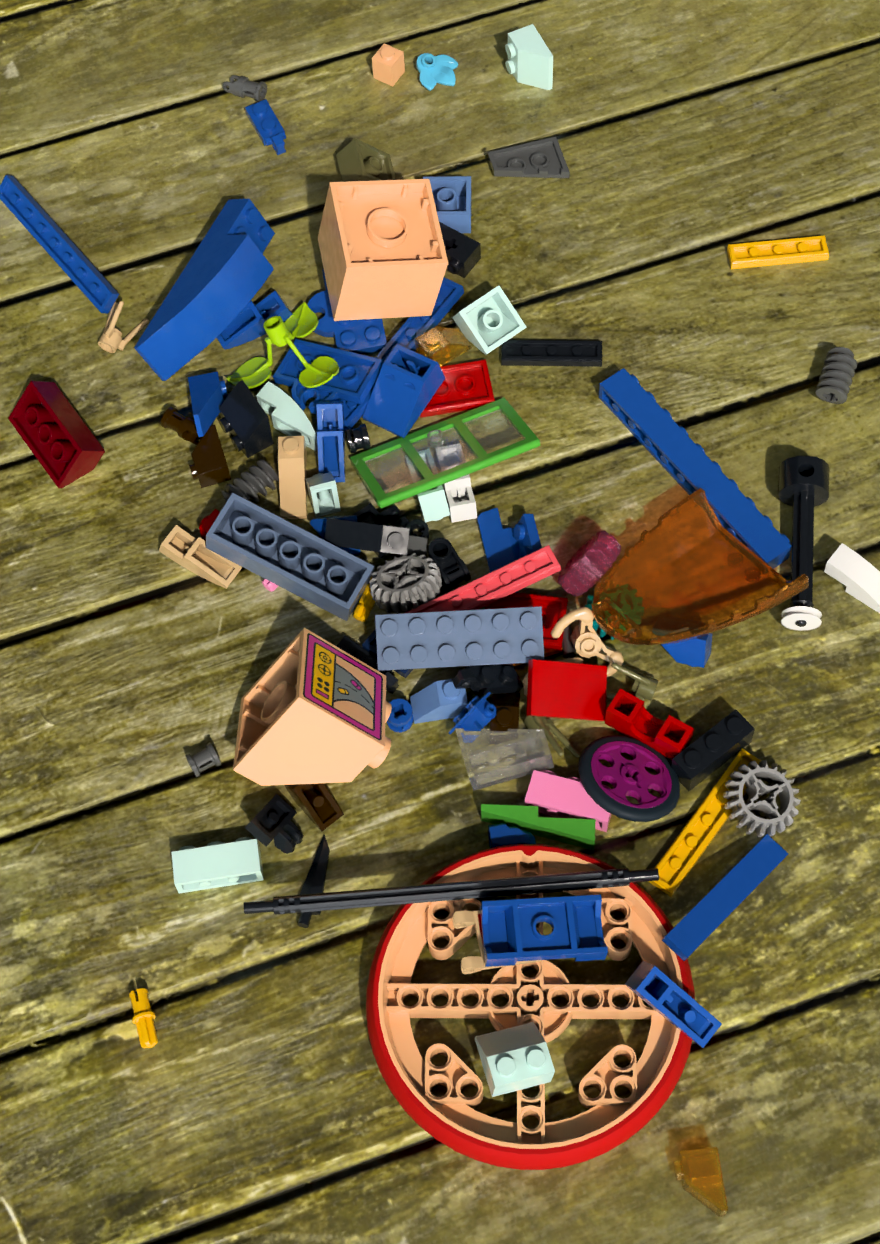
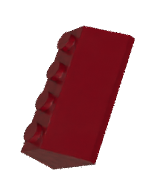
[8,381,105,488]

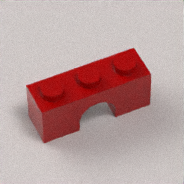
[605,688,694,760]

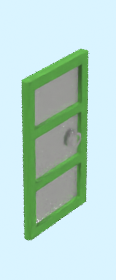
[350,398,541,509]

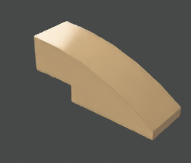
[159,525,242,589]

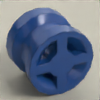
[387,699,413,733]

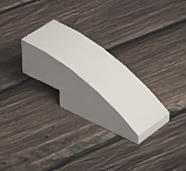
[436,445,477,523]
[824,543,880,614]

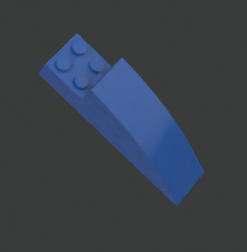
[134,199,275,381]

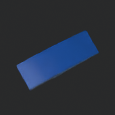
[216,290,293,350]
[316,401,345,482]

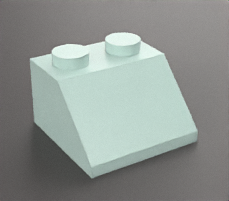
[505,24,553,90]
[452,286,527,355]
[475,1022,555,1097]

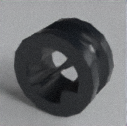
[406,519,429,539]

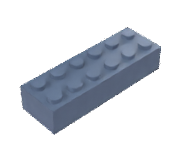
[206,493,374,621]
[375,606,544,671]

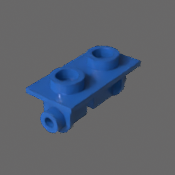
[449,692,496,740]

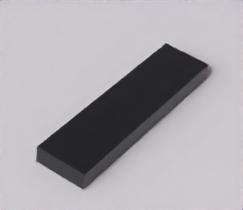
[501,340,602,367]

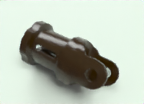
[161,407,202,445]

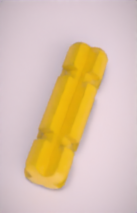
[353,577,375,622]

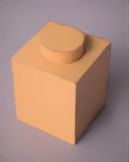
[372,43,405,87]

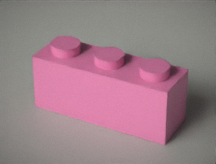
[525,770,611,832]

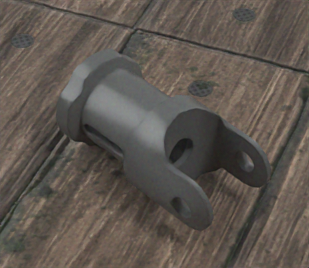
[223,75,267,102]

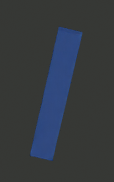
[662,834,788,961]

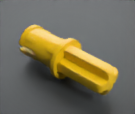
[129,988,158,1049]

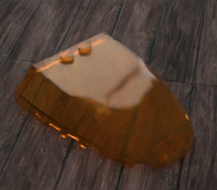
[591,488,809,645]

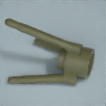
[606,663,659,701]
[524,716,581,770]

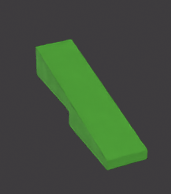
[481,804,596,851]

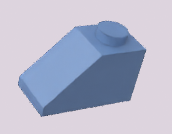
[410,679,468,724]

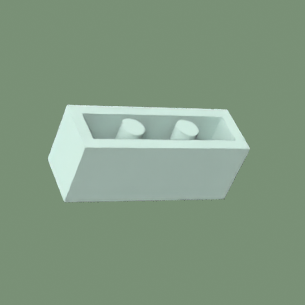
[171,837,264,893]

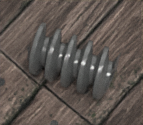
[815,347,858,404]
[221,459,279,503]

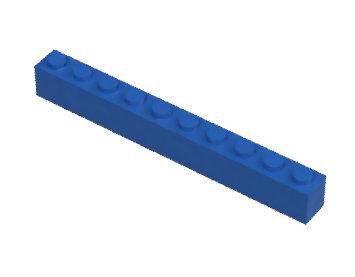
[599,368,792,575]

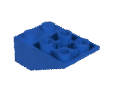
[362,344,445,438]

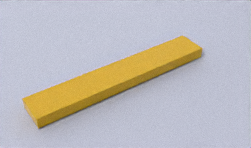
[648,748,761,897]

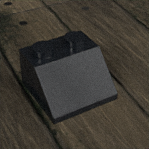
[219,380,274,458]

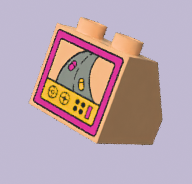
[233,628,392,786]

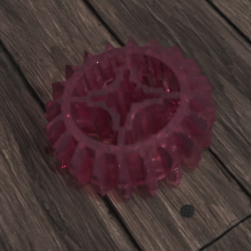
[558,530,621,597]

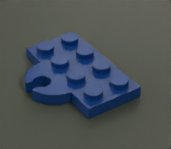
[307,269,387,354]
[273,339,383,414]

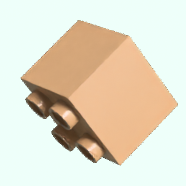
[318,179,448,321]

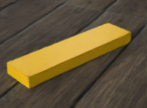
[727,235,829,269]

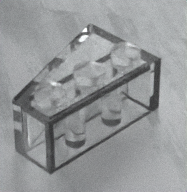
[455,728,554,791]

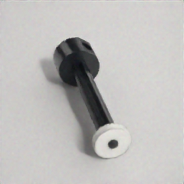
[778,456,830,631]

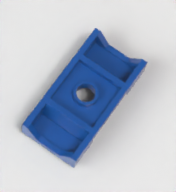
[480,894,608,967]

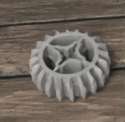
[369,553,442,614]
[723,760,801,837]

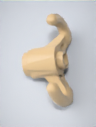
[551,607,624,679]

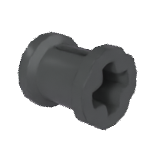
[185,743,221,777]

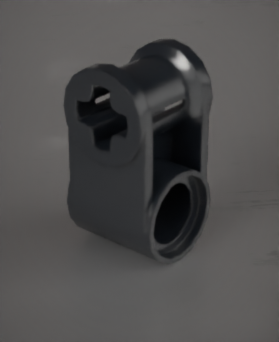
[429,538,471,592]

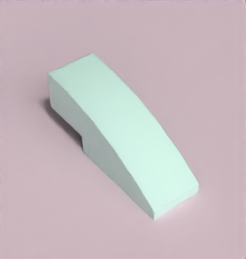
[256,381,318,451]

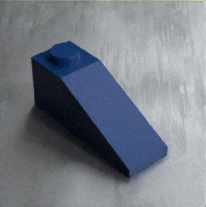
[188,371,228,437]
[625,960,722,1048]

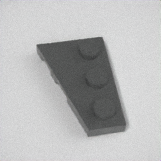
[488,136,570,178]

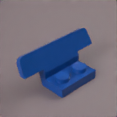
[477,507,542,593]

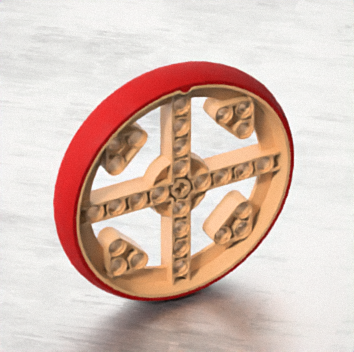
[366,844,695,1170]

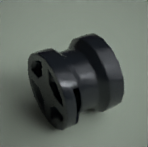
[345,424,371,453]

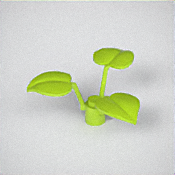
[226,302,339,389]

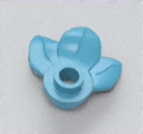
[416,53,458,91]

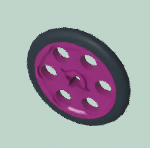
[578,735,680,822]

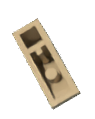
[278,436,307,519]

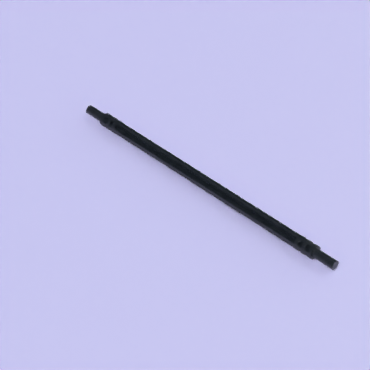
[244,868,659,915]

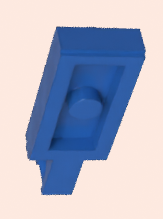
[245,99,286,155]

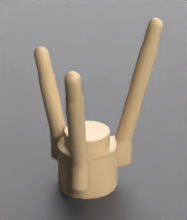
[98,301,149,353]

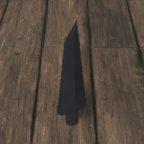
[297,834,330,928]

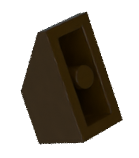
[189,425,231,488]
[490,693,520,746]
[284,783,344,831]

